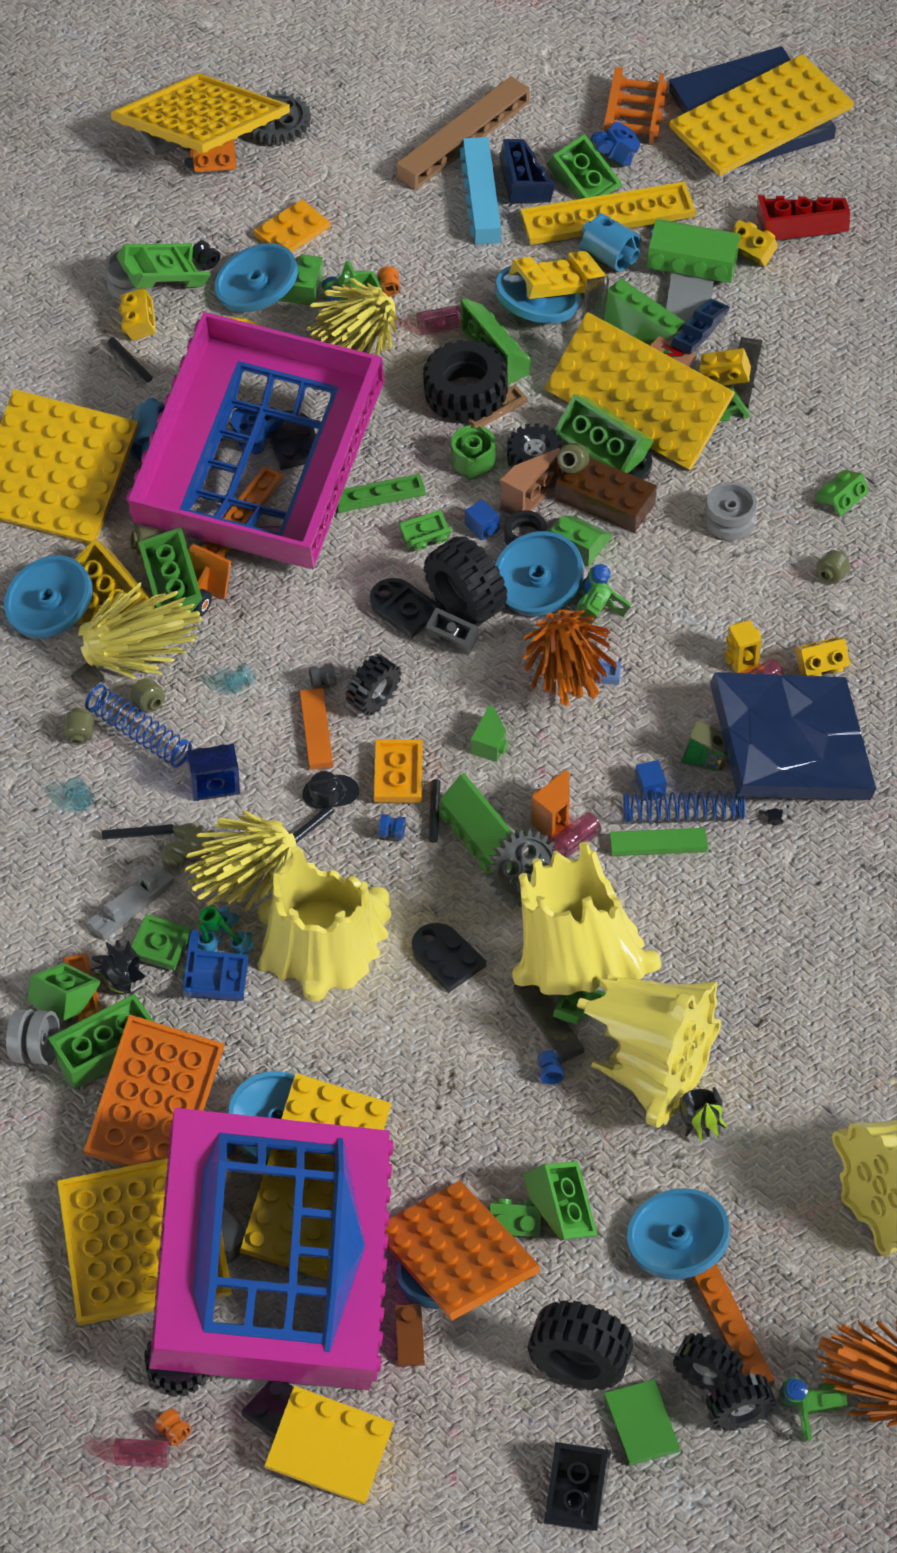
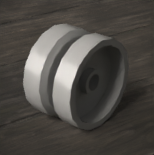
[105,247,154,300]
[705,482,757,541]
[6,1008,60,1066]

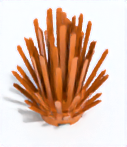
[523,610,617,706]
[816,1319,897,1427]

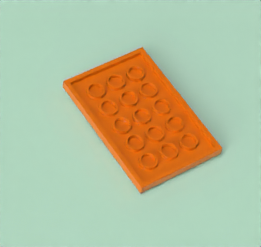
[83,1014,225,1167]
[385,1180,541,1321]

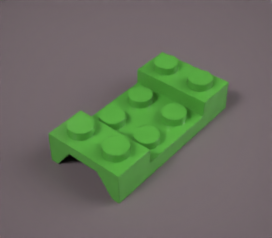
[116,243,211,288]

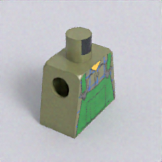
[681,720,729,771]

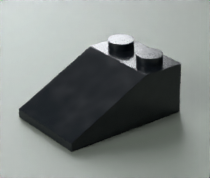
[544,1442,611,1531]

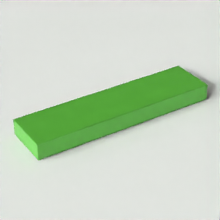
[337,474,426,513]
[610,828,708,856]

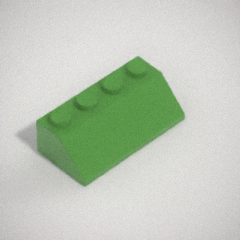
[646,219,741,283]
[593,278,686,345]
[461,298,531,384]
[555,394,654,473]
[138,527,202,612]
[439,773,515,874]
[48,994,154,1090]

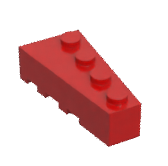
[757,195,850,241]

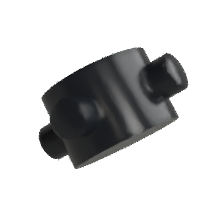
[766,808,784,825]

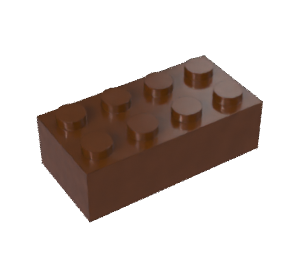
[555,457,657,533]

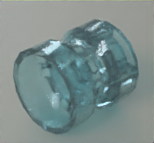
[224,663,256,694]
[62,777,95,811]

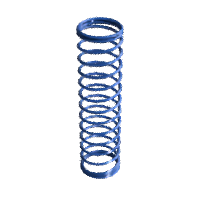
[85,684,192,768]
[623,790,745,823]

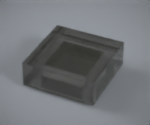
[71,663,104,692]

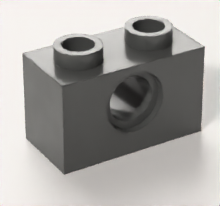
[426,608,479,654]

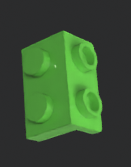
[815,470,869,516]
[398,509,453,551]
[490,1198,541,1237]

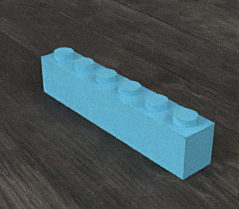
[459,137,501,245]

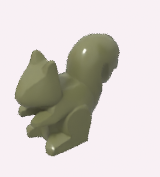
[162,823,216,866]

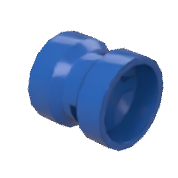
[378,814,406,841]
[537,1050,565,1084]

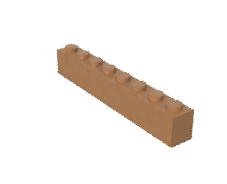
[397,76,529,190]

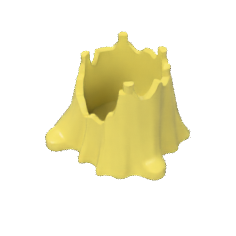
[512,842,661,995]
[257,846,391,1002]
[577,975,721,1128]
[832,1119,897,1257]

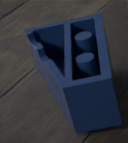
[499,139,555,202]

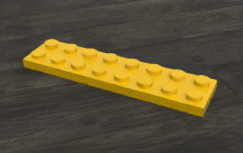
[520,181,696,245]

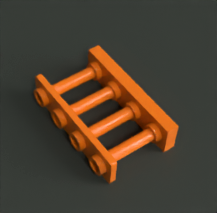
[604,67,668,145]

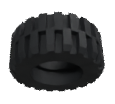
[423,339,508,423]
[424,536,507,627]
[527,1300,634,1391]

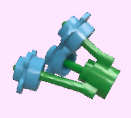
[198,905,255,954]

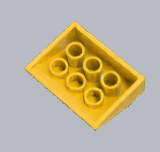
[75,538,156,626]
[264,1385,394,1505]

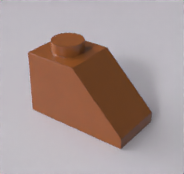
[395,1304,425,1367]

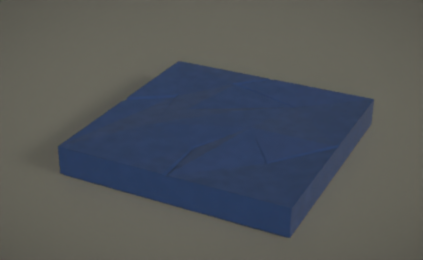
[669,46,836,169]
[710,672,876,800]

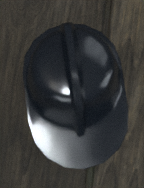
[302,771,359,809]

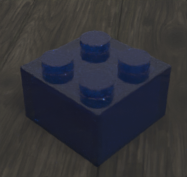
[187,744,240,801]

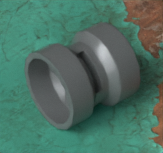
[308,663,337,689]

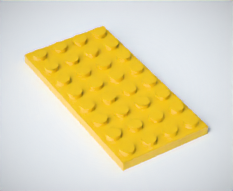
[669,54,854,176]
[544,312,735,470]
[239,1073,392,1280]

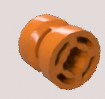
[377,266,400,297]
[155,1408,192,1446]

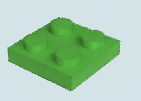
[131,914,192,971]

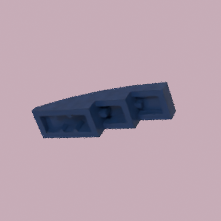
[671,298,730,354]

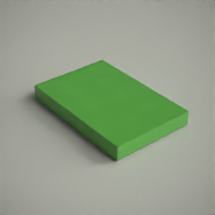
[604,1379,680,1466]

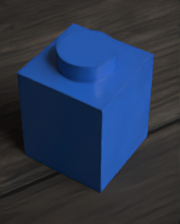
[465,499,499,541]
[635,760,667,801]

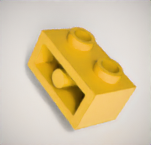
[731,220,778,267]
[119,288,156,341]
[699,348,751,385]
[724,620,761,673]
[795,636,850,676]

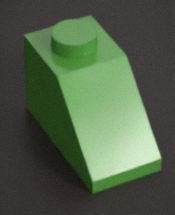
[471,705,509,762]

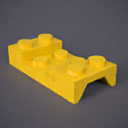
[509,251,607,299]

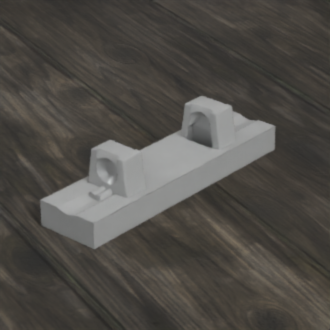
[87,864,174,941]

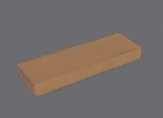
[467,385,528,428]

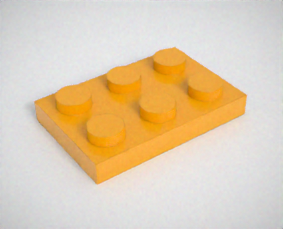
[254,199,330,252]
[374,739,423,803]

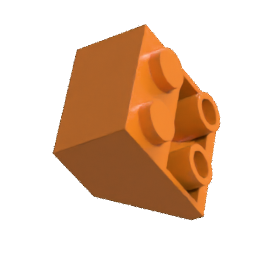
[531,770,569,841]

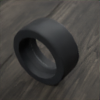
[504,510,547,545]

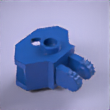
[590,122,641,166]
[231,407,284,455]

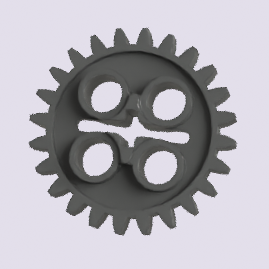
[248,90,311,145]
[486,829,560,908]

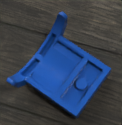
[183,929,249,1001]

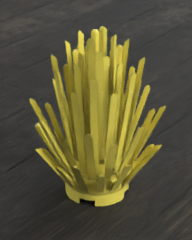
[307,278,397,356]
[79,582,202,680]
[185,810,296,912]

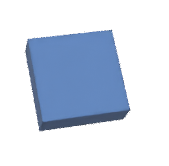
[596,660,621,685]

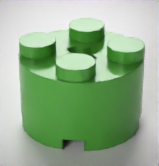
[451,425,496,479]

